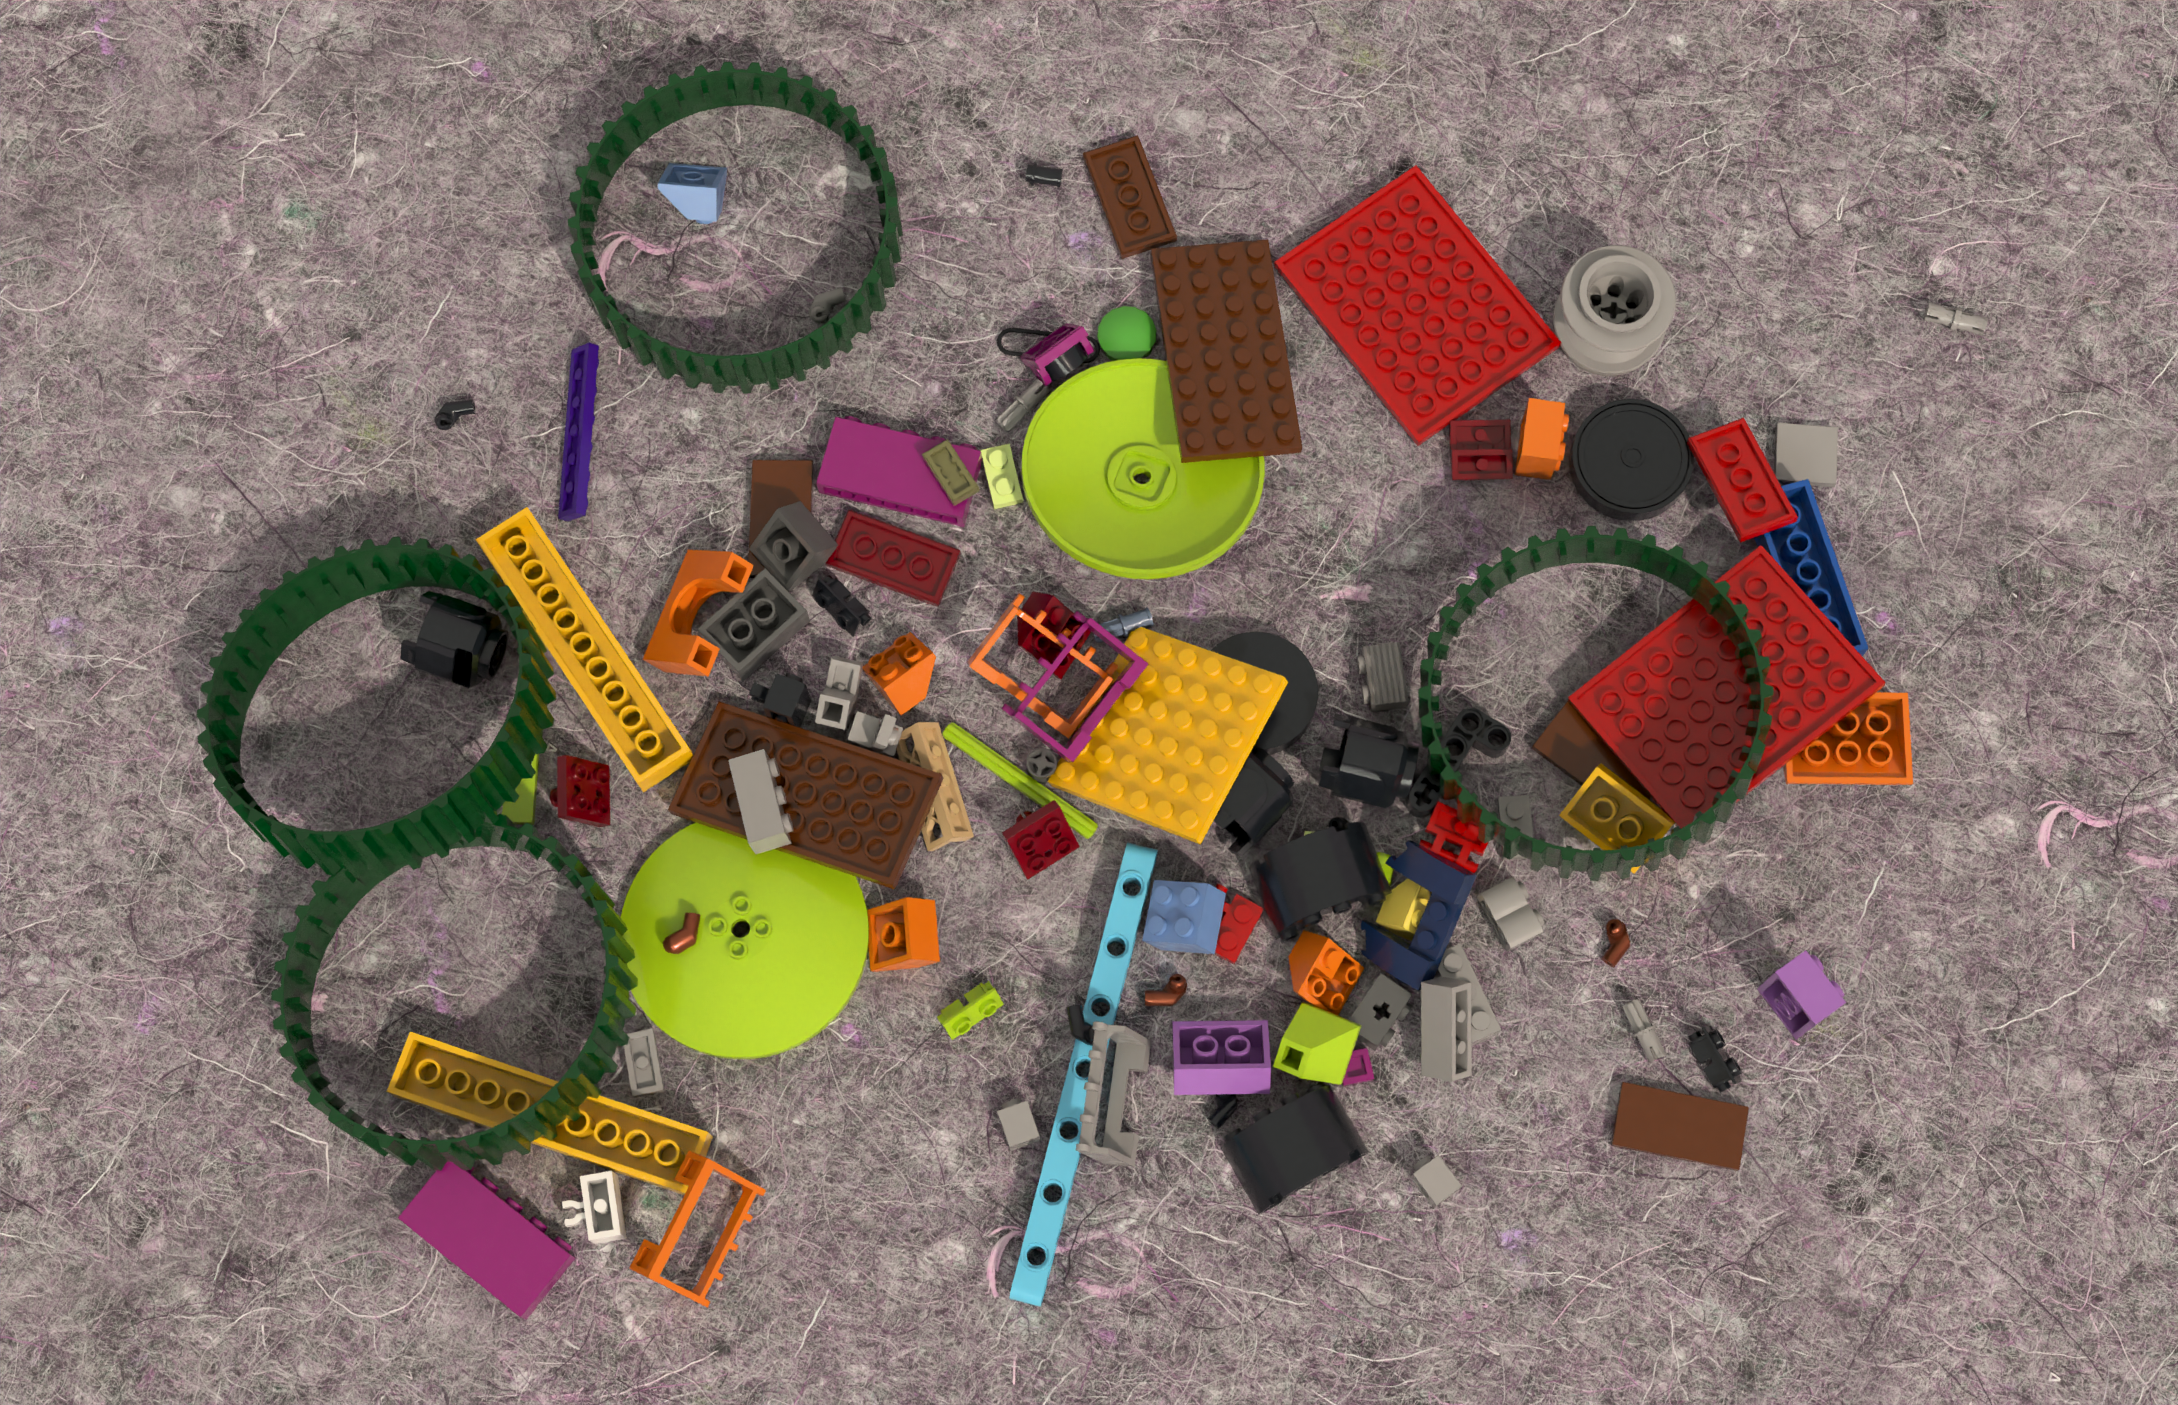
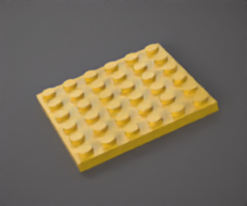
[1047,627,1288,845]

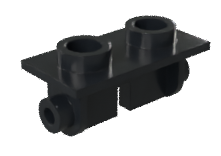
[812,575,871,637]
[1688,1026,1742,1093]

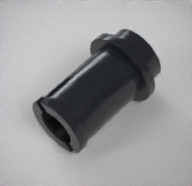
[1025,162,1063,187]

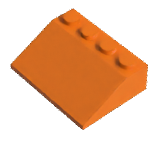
[1783,692,1913,785]

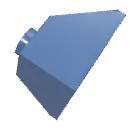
[658,163,727,224]

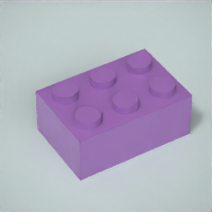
[1757,950,1846,1040]
[1172,1020,1271,1095]

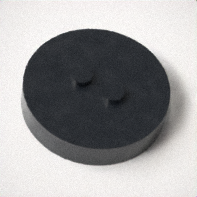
[1569,399,1694,521]
[1211,632,1318,755]

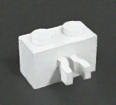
[562,1171,627,1244]

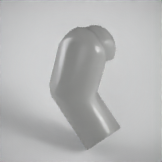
[809,287,846,323]

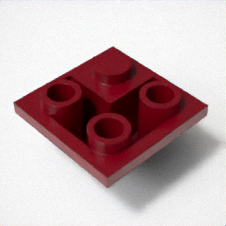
[1017,591,1091,680]

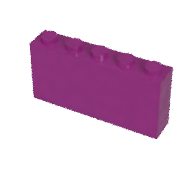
[816,416,982,527]
[398,1162,576,1320]

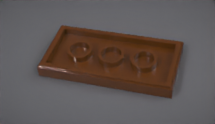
[1083,135,1177,259]
[748,460,814,578]
[1531,701,1651,800]
[1611,1082,1749,1171]

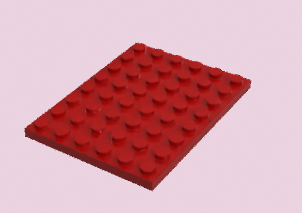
[1274,165,1561,446]
[1568,545,1886,829]

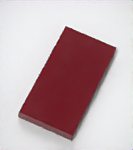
[826,509,961,607]

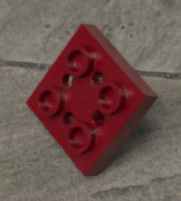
[550,755,610,827]
[1002,800,1080,880]

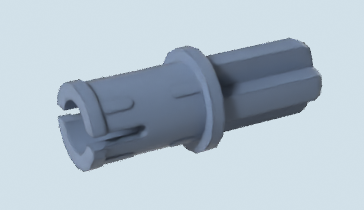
[1093,607,1154,643]

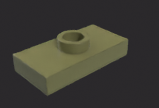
[922,439,980,506]

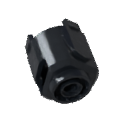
[400,591,509,688]
[1318,714,1419,809]
[1213,747,1294,857]

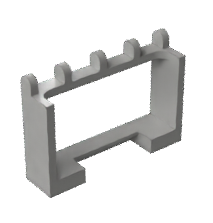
[1076,1022,1151,1167]

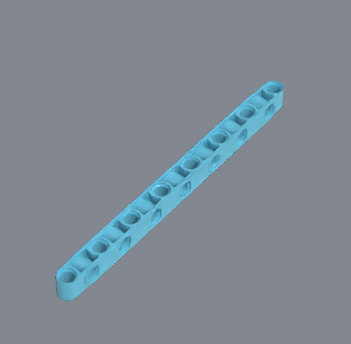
[1009,842,1158,1307]

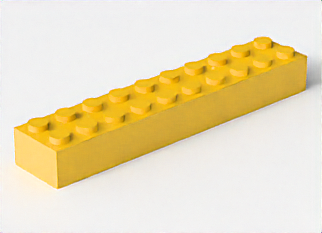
[475,507,693,793]
[386,1032,713,1195]

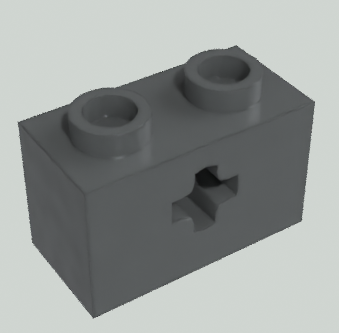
[1349,973,1413,1051]

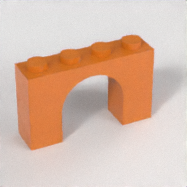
[642,549,754,677]

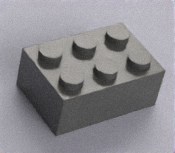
[697,568,810,682]

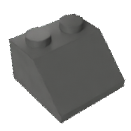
[749,501,838,592]

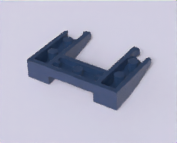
[1361,840,1477,991]

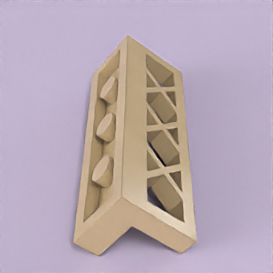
[896,722,974,851]

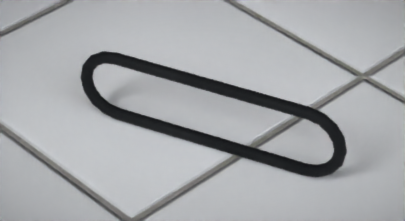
[997,328,1100,363]

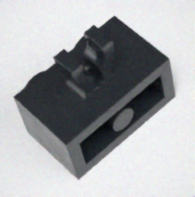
[749,673,811,727]

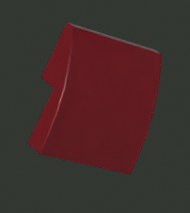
[1449,419,1513,480]

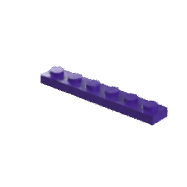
[558,343,599,522]

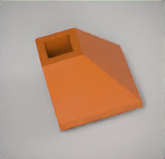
[862,632,936,716]
[1288,930,1365,1015]

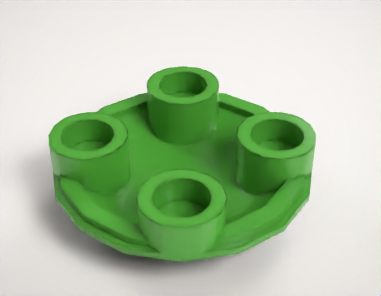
[1097,306,1156,361]

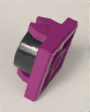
[1020,323,1094,386]

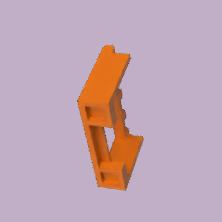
[967,593,1118,739]
[629,1150,766,1308]

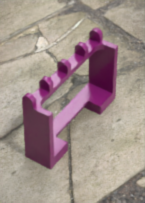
[1001,611,1148,762]

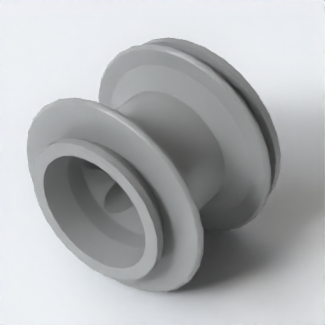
[1553,245,1676,376]

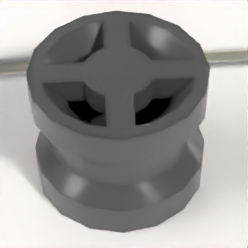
[1026,748,1057,783]

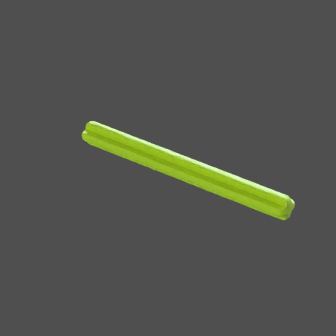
[942,722,1098,839]

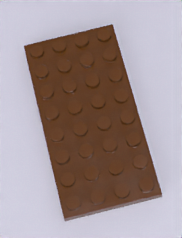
[1150,239,1302,463]
[668,701,944,890]

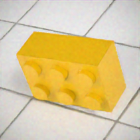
[1559,763,1675,874]

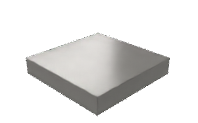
[1774,423,1838,487]

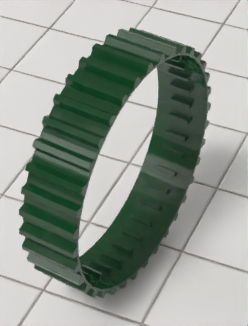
[568,62,903,394]
[1418,526,1774,881]
[197,537,556,878]
[271,814,638,1171]

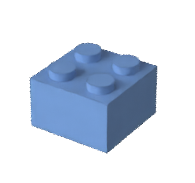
[1142,880,1226,954]

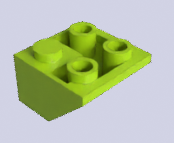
[1273,1002,1362,1085]

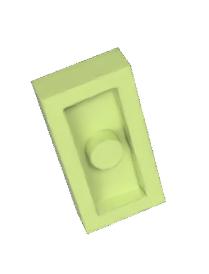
[980,443,1023,509]

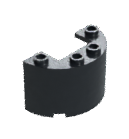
[1249,822,1392,942]
[1221,1082,1369,1215]

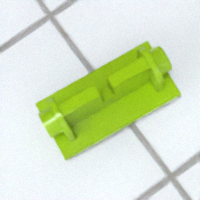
[937,981,1004,1040]

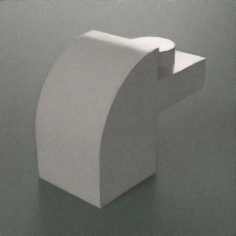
[815,656,863,730]
[844,711,903,757]

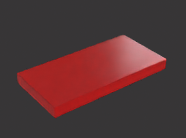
[1687,418,1798,543]

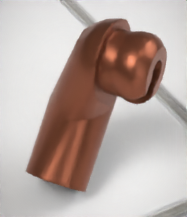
[663,913,700,954]
[1601,919,1630,968]
[1145,974,1187,1006]

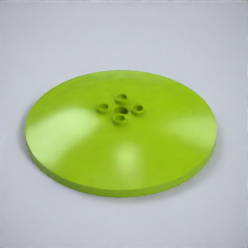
[1021,358,1265,579]
[621,822,869,1059]

